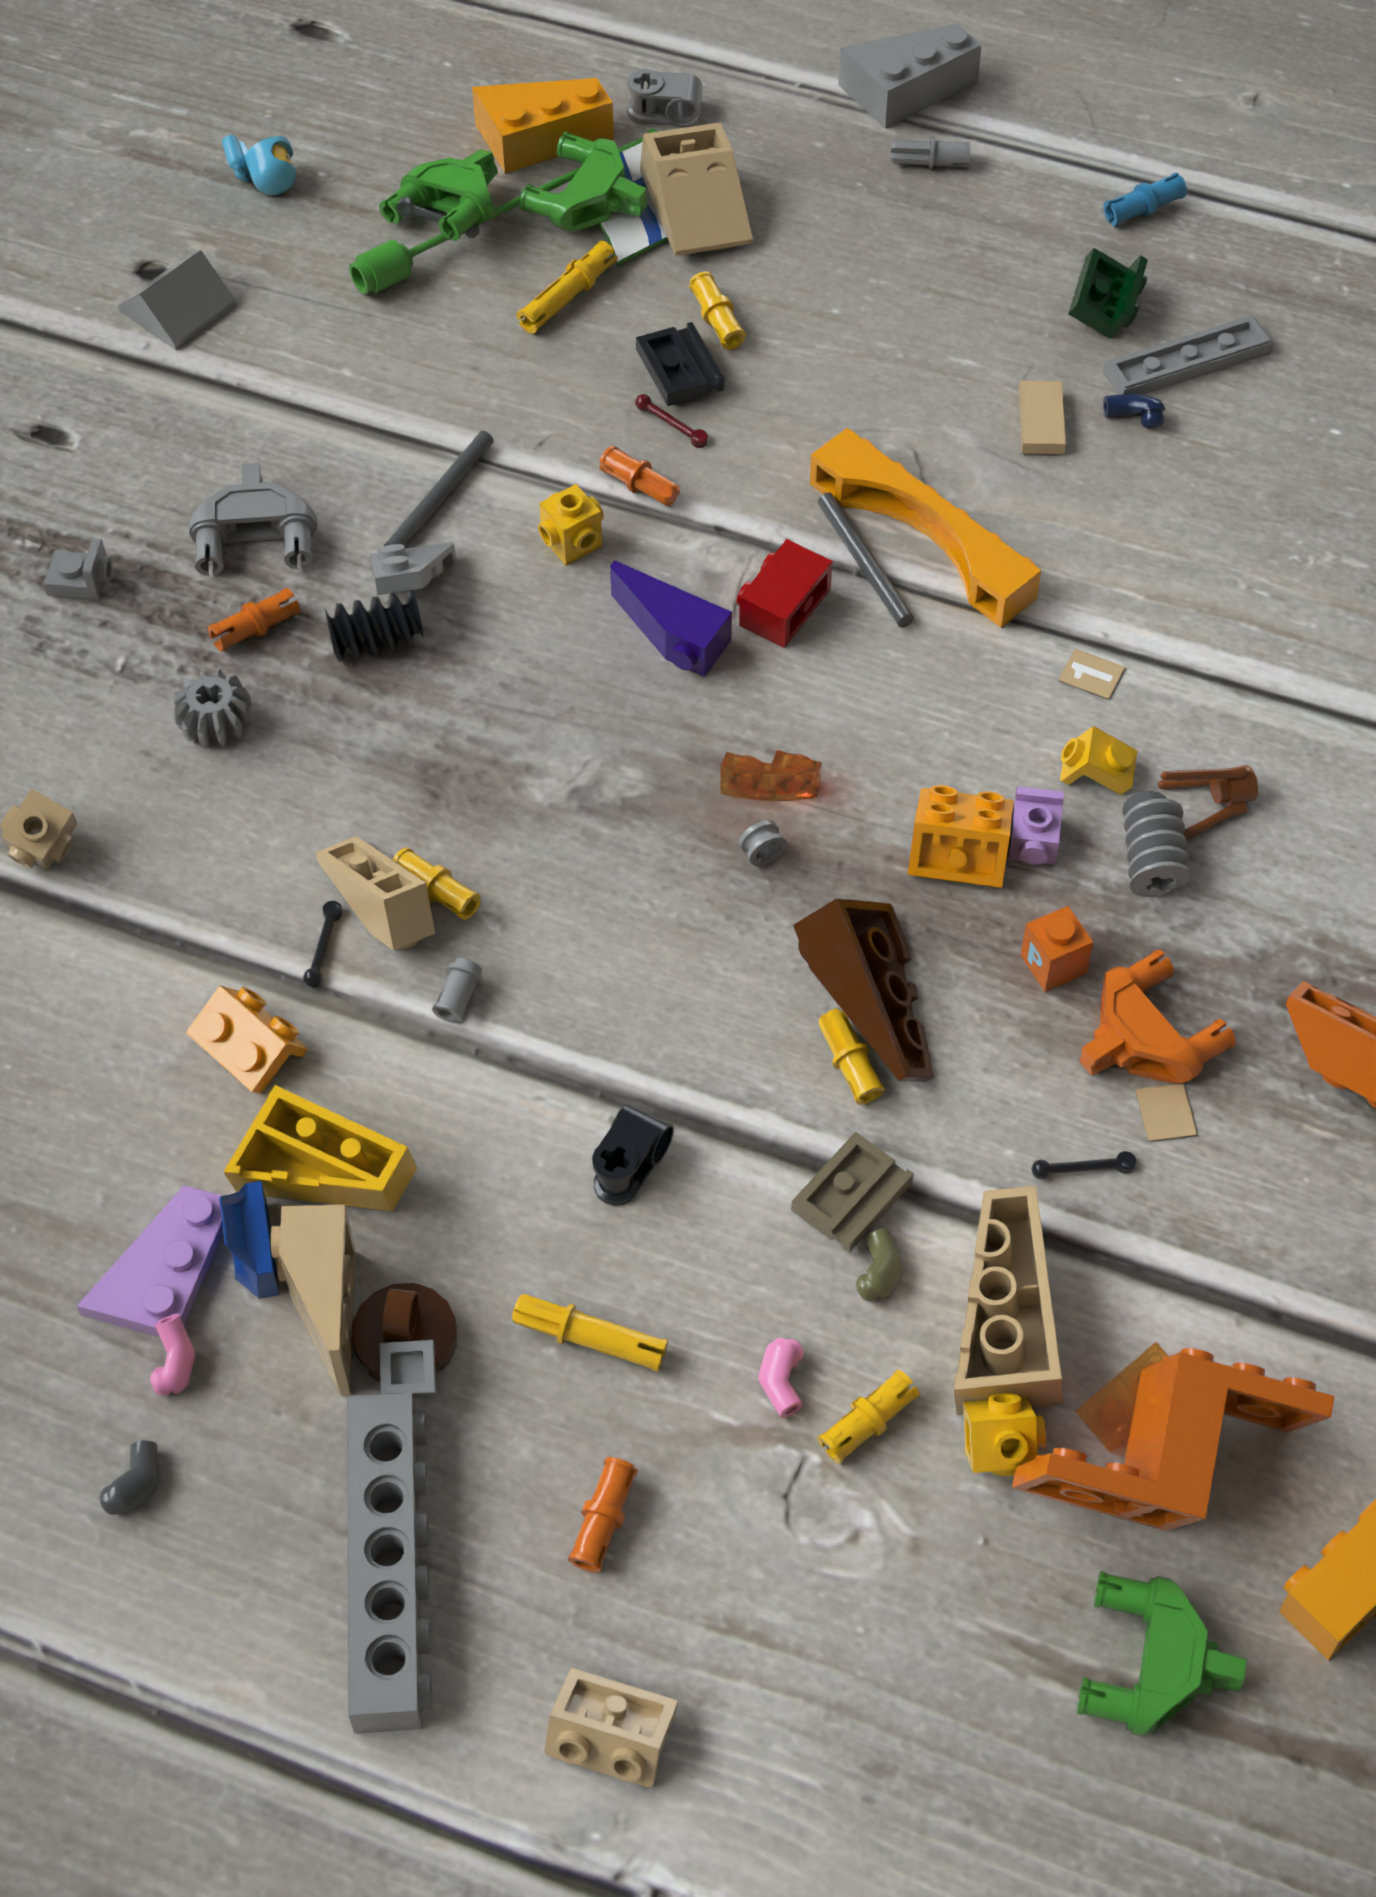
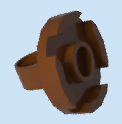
[352,1283,457,1382]

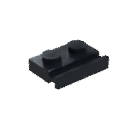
[636,322,725,406]

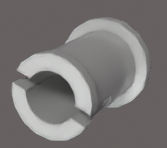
[432,958,483,1023]

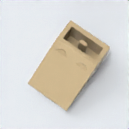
[640,122,753,256]

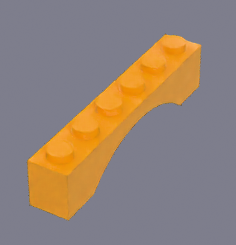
[810,427,1041,628]

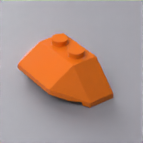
[1285,981,1376,1109]

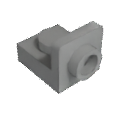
[44,539,113,600]

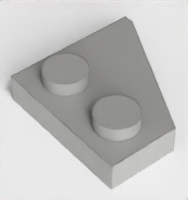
[370,542,457,595]

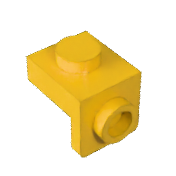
[1060,726,1138,795]

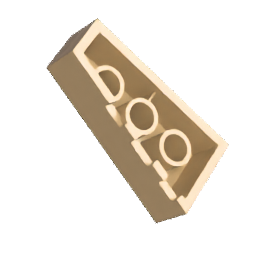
[953,1185,1063,1415]

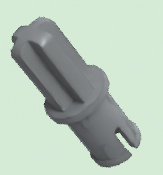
[890,137,970,170]

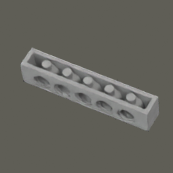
[347,1392,432,1733]

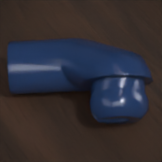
[1103,393,1166,428]

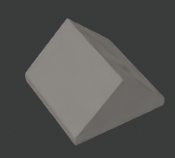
[118,250,236,350]

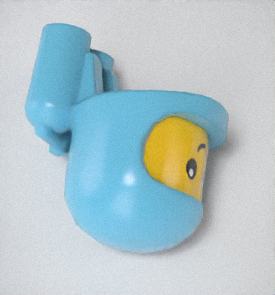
[222,135,296,196]

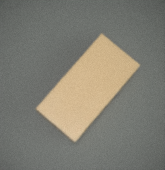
[1018,380,1066,454]

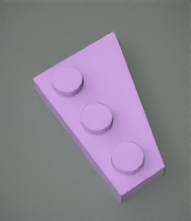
[77,1185,223,1337]

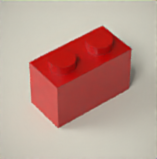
[736,539,833,648]

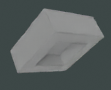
[380,1340,437,1399]

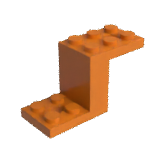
[1012,1348,1335,1531]

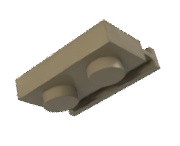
[791,1132,914,1253]

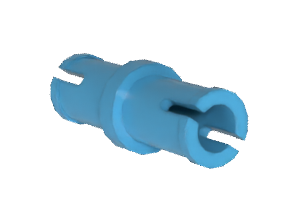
[1103,172,1187,226]

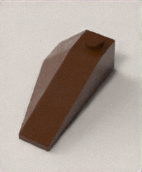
[793,898,934,1082]

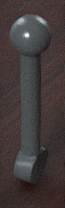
[397,197,479,238]

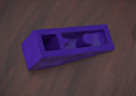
[610,560,732,677]

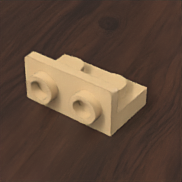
[544,1668,678,1788]

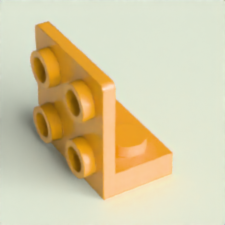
[908,785,1014,888]

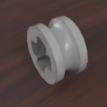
[739,820,787,867]

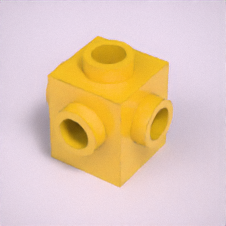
[538,484,604,565]
[963,1393,1046,1476]

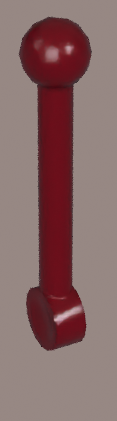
[635,394,708,448]

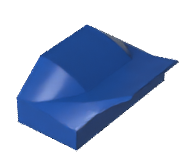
[219,1181,279,1299]

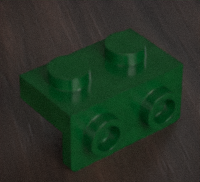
[1068,248,1148,339]

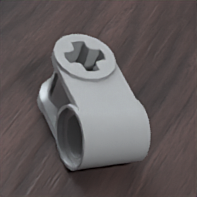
[627,69,703,127]

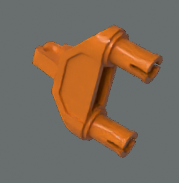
[1079,949,1236,1083]

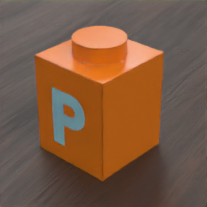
[1020,906,1093,992]

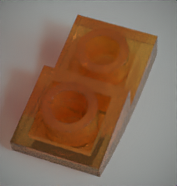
[720,750,822,801]
[1075,1342,1169,1453]

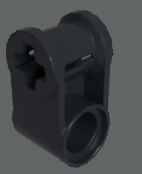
[592,1104,674,1206]

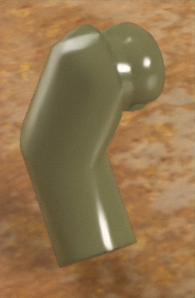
[856,1228,903,1302]

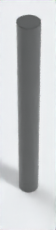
[384,431,494,547]
[818,492,914,627]

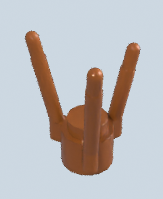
[1157,765,1258,840]

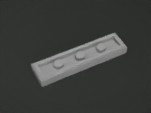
[1103,315,1273,395]

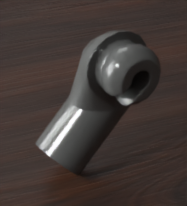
[100,1440,158,1515]

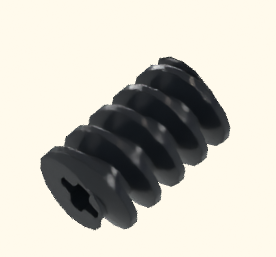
[325,590,423,662]

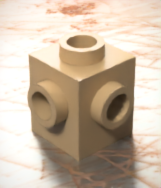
[0,788,78,871]

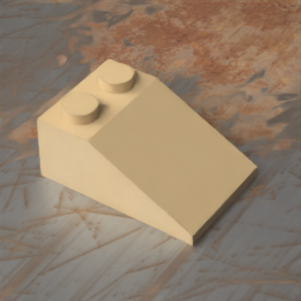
[271,1204,356,1395]

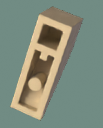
[315,836,435,951]

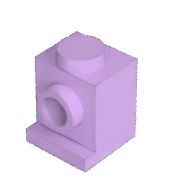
[1008,786,1064,865]

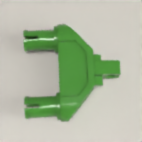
[519,132,648,231]
[379,149,498,241]
[1076,1571,1247,1737]

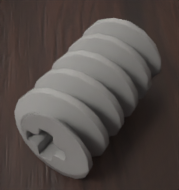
[1122,791,1191,897]

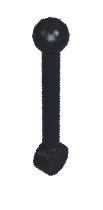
[303,901,342,987]
[1031,1151,1136,1180]

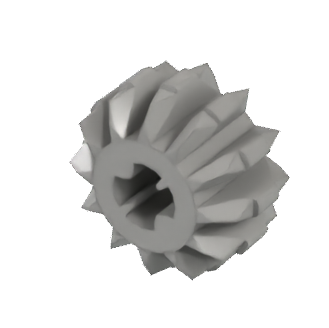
[173,669,252,748]

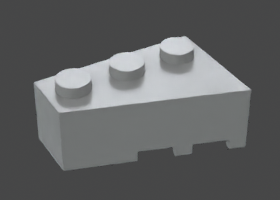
[838,24,982,128]

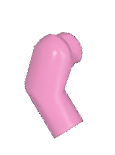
[150,1314,195,1396]
[758,1338,803,1418]

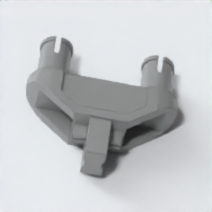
[189,463,317,576]

